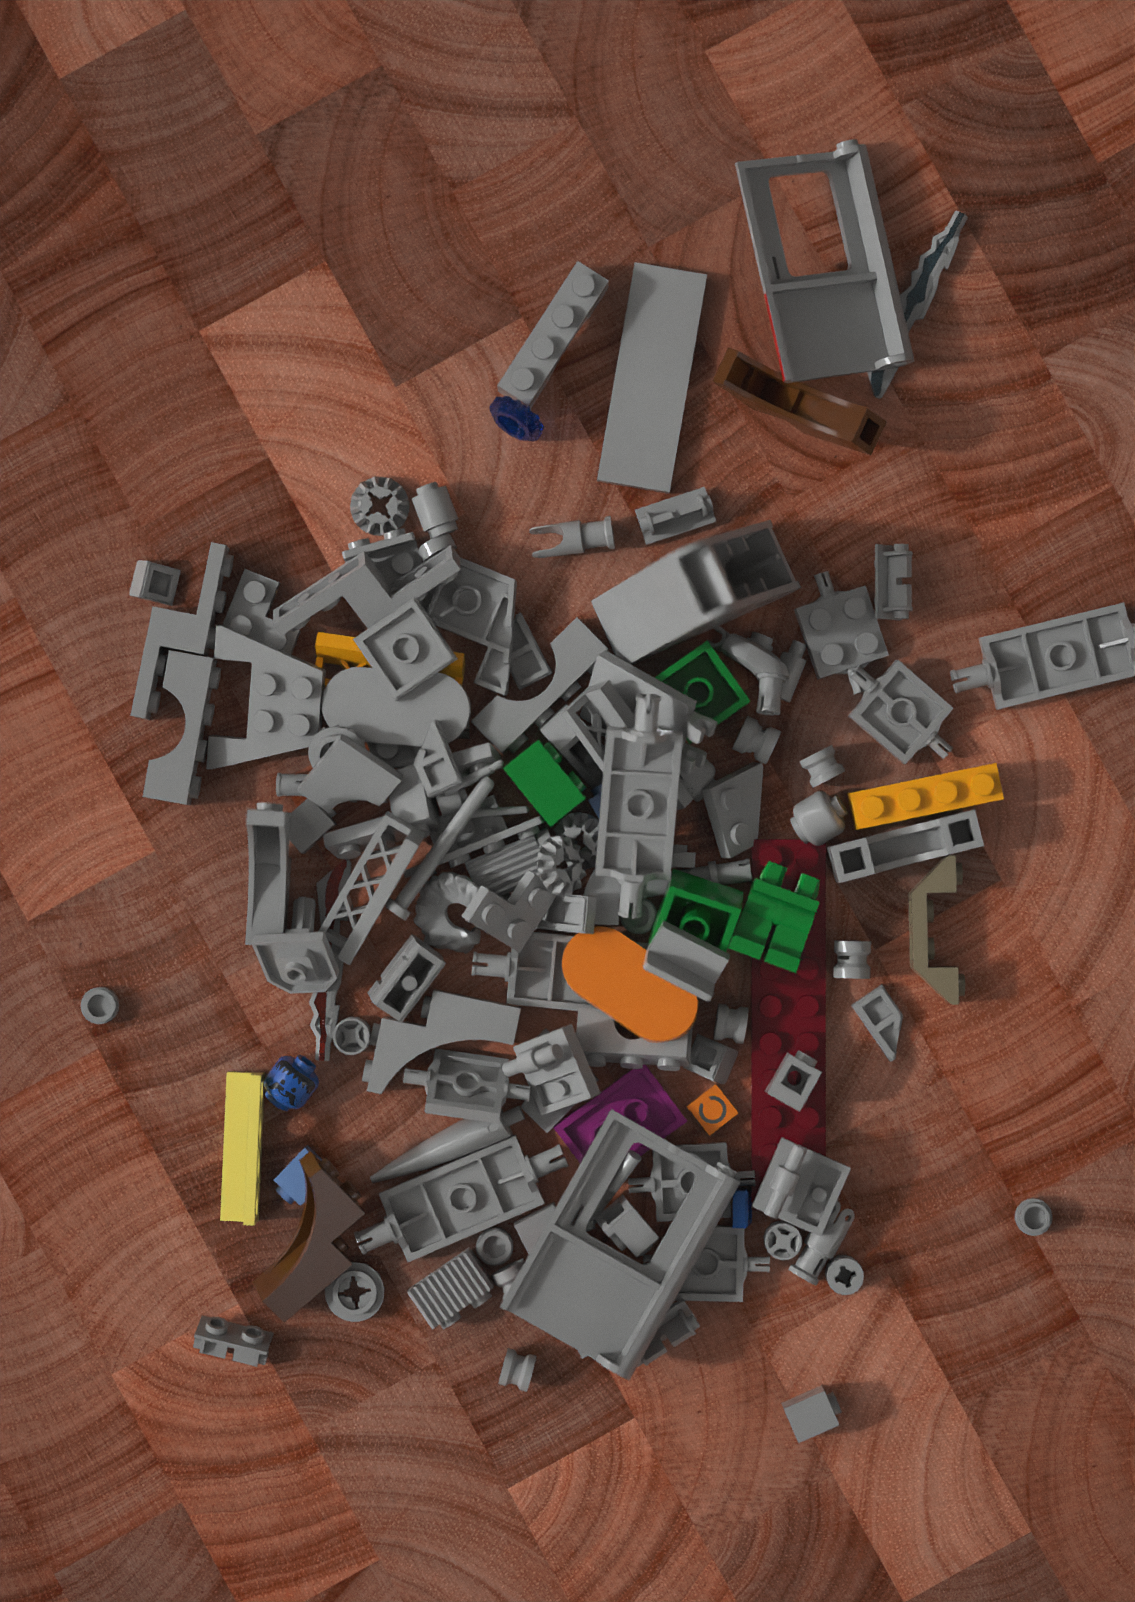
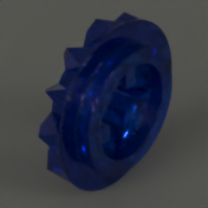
[489,396,545,441]

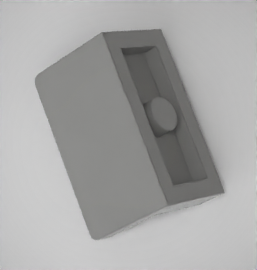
[643,920,730,1002]

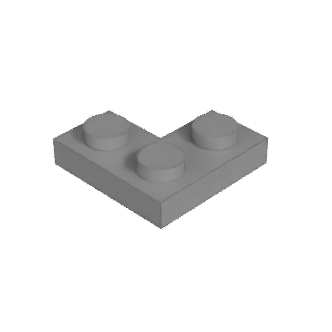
[223,569,301,655]
[461,869,557,953]

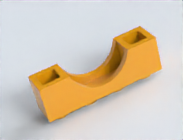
[847,763,1004,830]

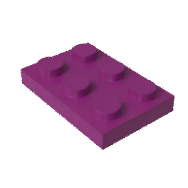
[554,1064,687,1164]

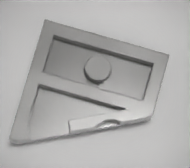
[701,762,763,858]

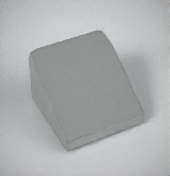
[129,560,181,606]
[683,1034,738,1085]

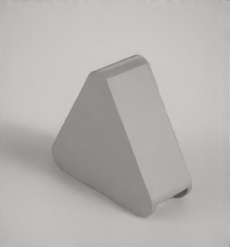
[591,520,801,665]

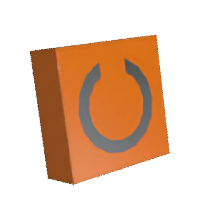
[687,1083,738,1136]

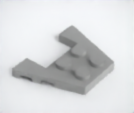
[420,557,517,697]
[206,624,326,770]

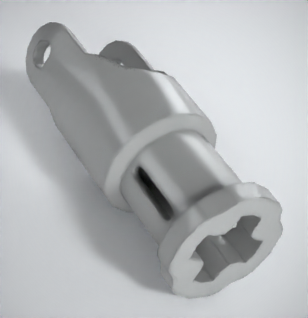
[529,516,615,558]
[788,1201,855,1286]

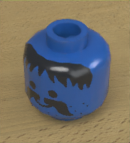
[264,1055,319,1111]

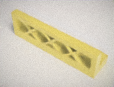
[220,1071,265,1225]

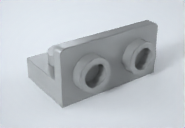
[342,528,422,584]

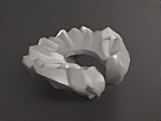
[413,872,481,954]

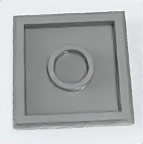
[353,597,458,701]

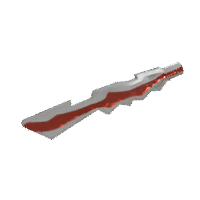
[309,859,351,1061]

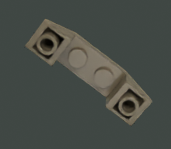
[908,855,965,1005]

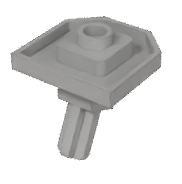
[251,897,340,994]

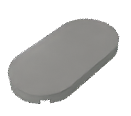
[322,667,471,746]

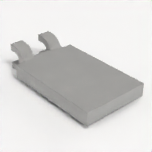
[580,650,717,775]

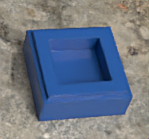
[733,1187,752,1228]

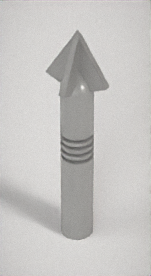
[576,1150,641,1232]

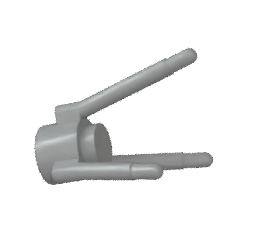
[436,760,529,818]

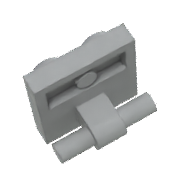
[502,1024,600,1116]
[752,1137,851,1237]

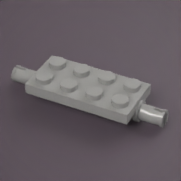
[950,603,1135,710]
[595,693,683,918]
[471,932,648,1011]
[354,1134,569,1262]

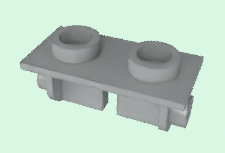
[635,487,716,545]
[874,544,913,620]
[637,1298,701,1367]
[193,1316,274,1367]

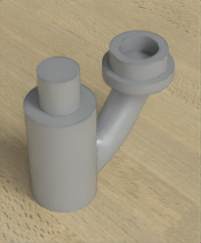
[747,632,807,702]

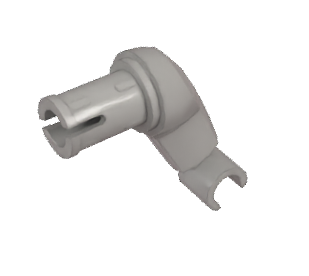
[708,626,789,715]

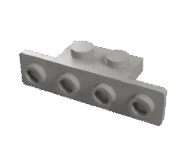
[404,795,545,878]

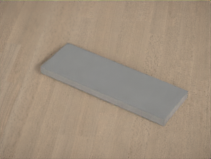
[597,262,707,494]

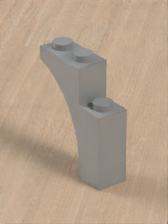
[245,803,292,945]
[362,989,521,1094]

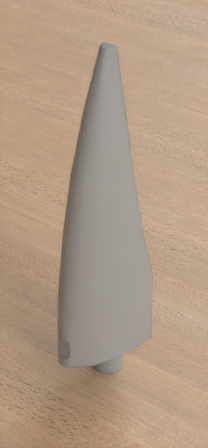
[370,1106,525,1183]

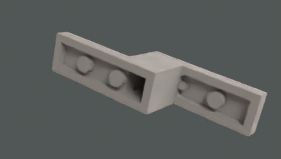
[130,542,234,720]
[273,545,461,635]
[323,742,503,859]

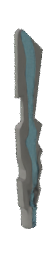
[867,211,968,399]

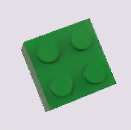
[655,640,750,745]
[503,740,586,828]
[648,869,744,952]

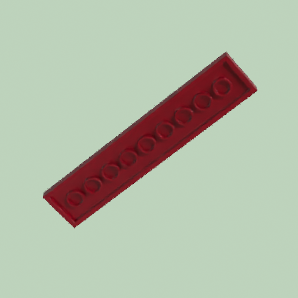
[751,839,826,1211]

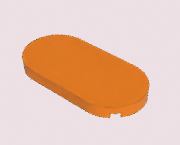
[562,926,698,1043]

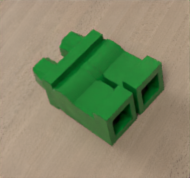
[728,861,820,973]

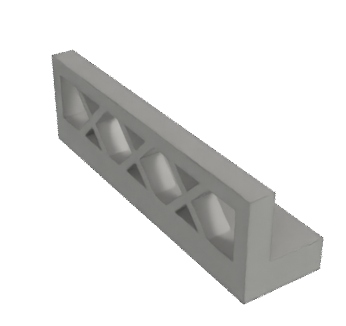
[561,680,693,811]
[318,811,426,965]

